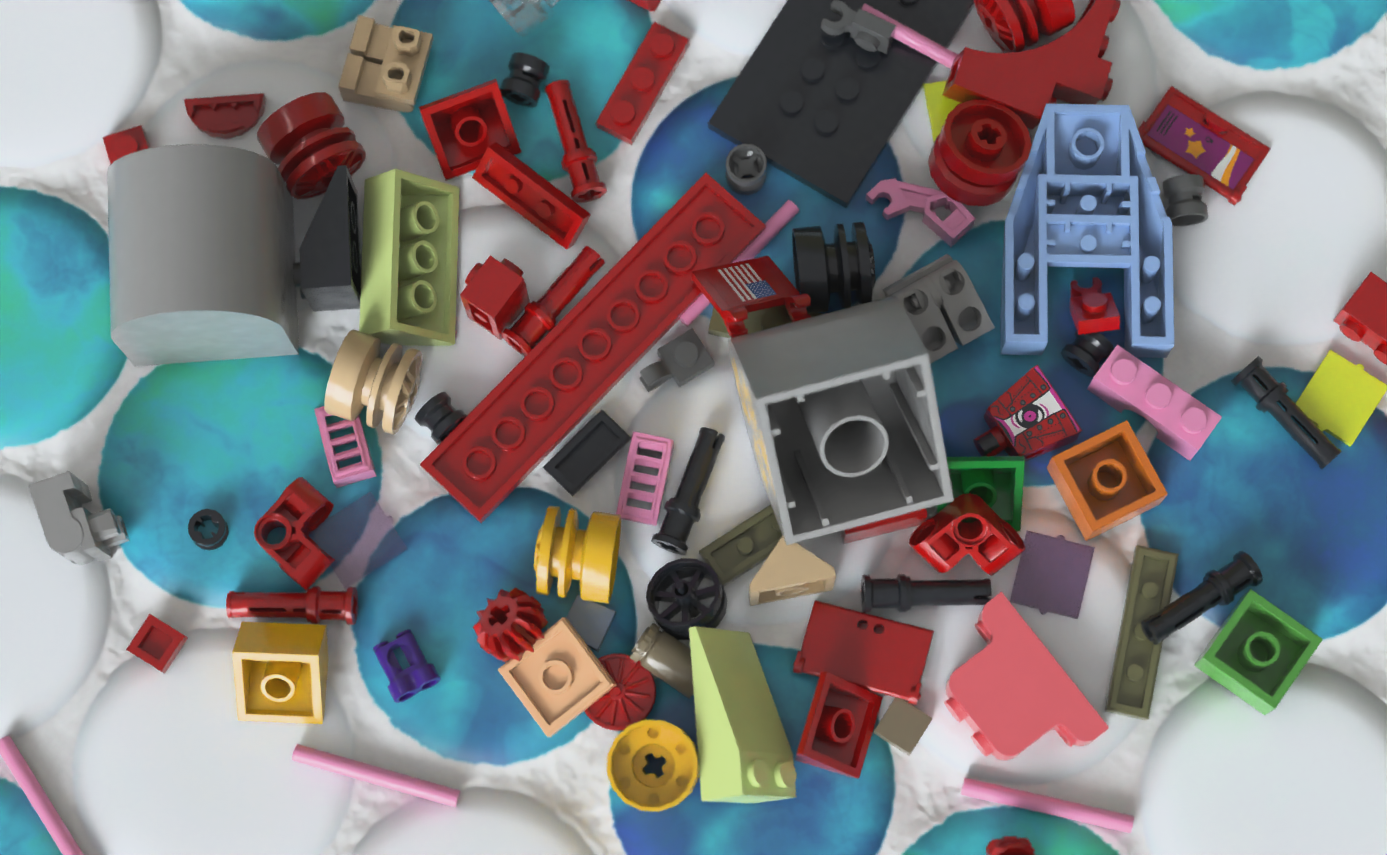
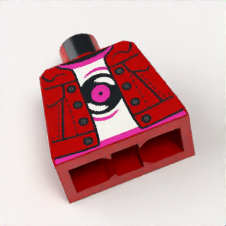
[973,365,1082,462]

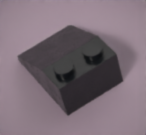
[293,165,361,312]

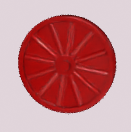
[584,653,656,731]

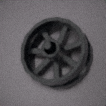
[646,558,728,640]

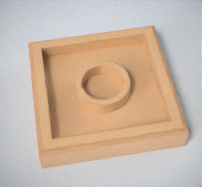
[498,617,617,737]

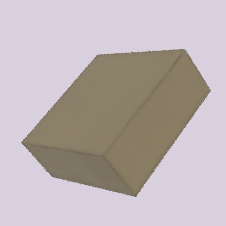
[873,697,933,756]

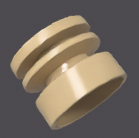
[324,330,422,435]

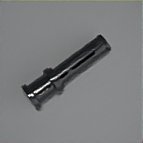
[1231,356,1342,469]
[651,427,726,555]
[1141,551,1263,645]
[861,574,992,613]

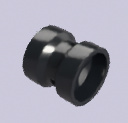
[500,52,550,107]

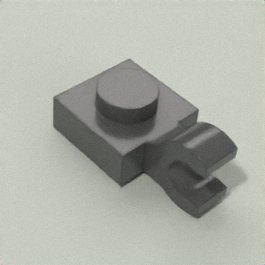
[821,0,896,54]
[639,328,715,392]

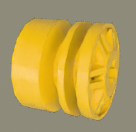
[534,506,621,604]
[607,720,700,812]

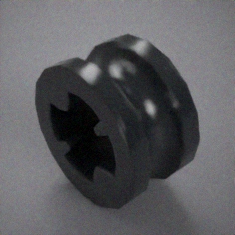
[188,509,229,550]

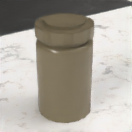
[629,623,694,699]

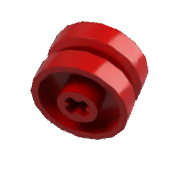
[928,100,1032,206]

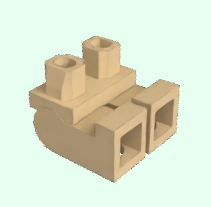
[338,15,434,112]

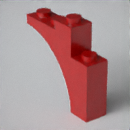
[943,0,1121,130]

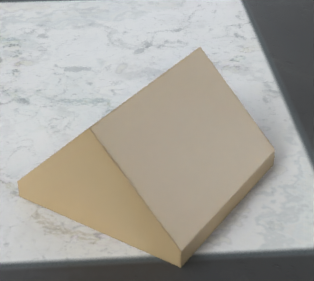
[749,536,836,606]

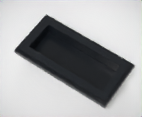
[543,410,631,497]

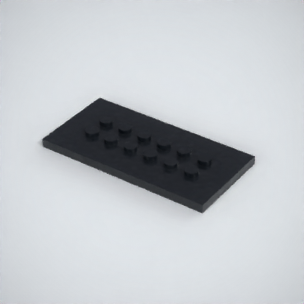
[708,0,975,209]

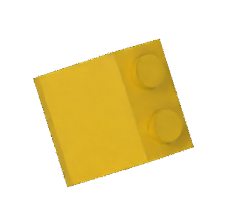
[232,621,329,724]

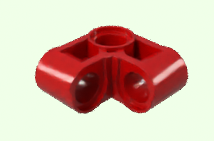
[254,477,335,591]
[909,493,1026,575]

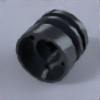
[792,222,876,313]

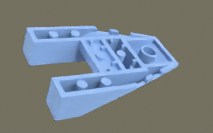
[1000,104,1174,358]

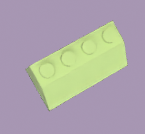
[359,169,459,346]

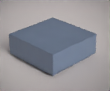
[567,595,616,652]

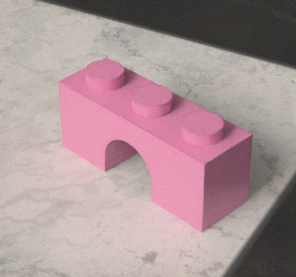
[1087,344,1222,461]

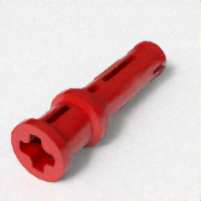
[545,80,607,203]
[501,246,605,357]
[226,586,358,625]

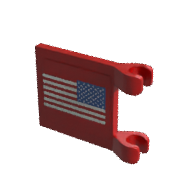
[691,256,811,338]

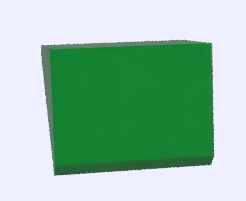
[935,456,1025,532]

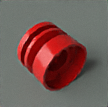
[973,0,1075,53]
[257,92,366,200]

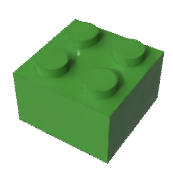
[1194,589,1323,715]

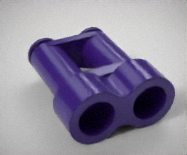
[373,629,441,703]

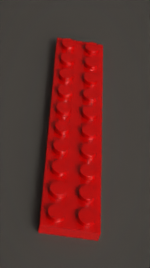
[420,173,766,523]

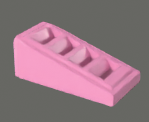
[314,406,377,488]
[616,432,674,526]

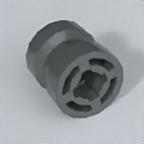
[726,144,767,195]
[1162,174,1208,226]

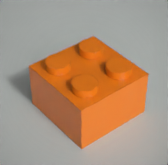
[1046,420,1168,541]

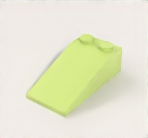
[689,626,796,803]

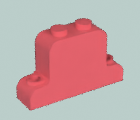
[944,592,1109,761]

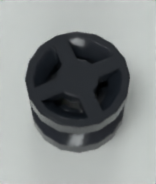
[1061,331,1114,377]
[414,392,467,444]

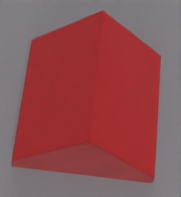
[419,79,522,180]
[795,671,883,779]

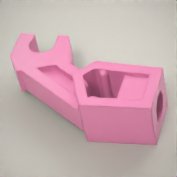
[866,178,975,247]

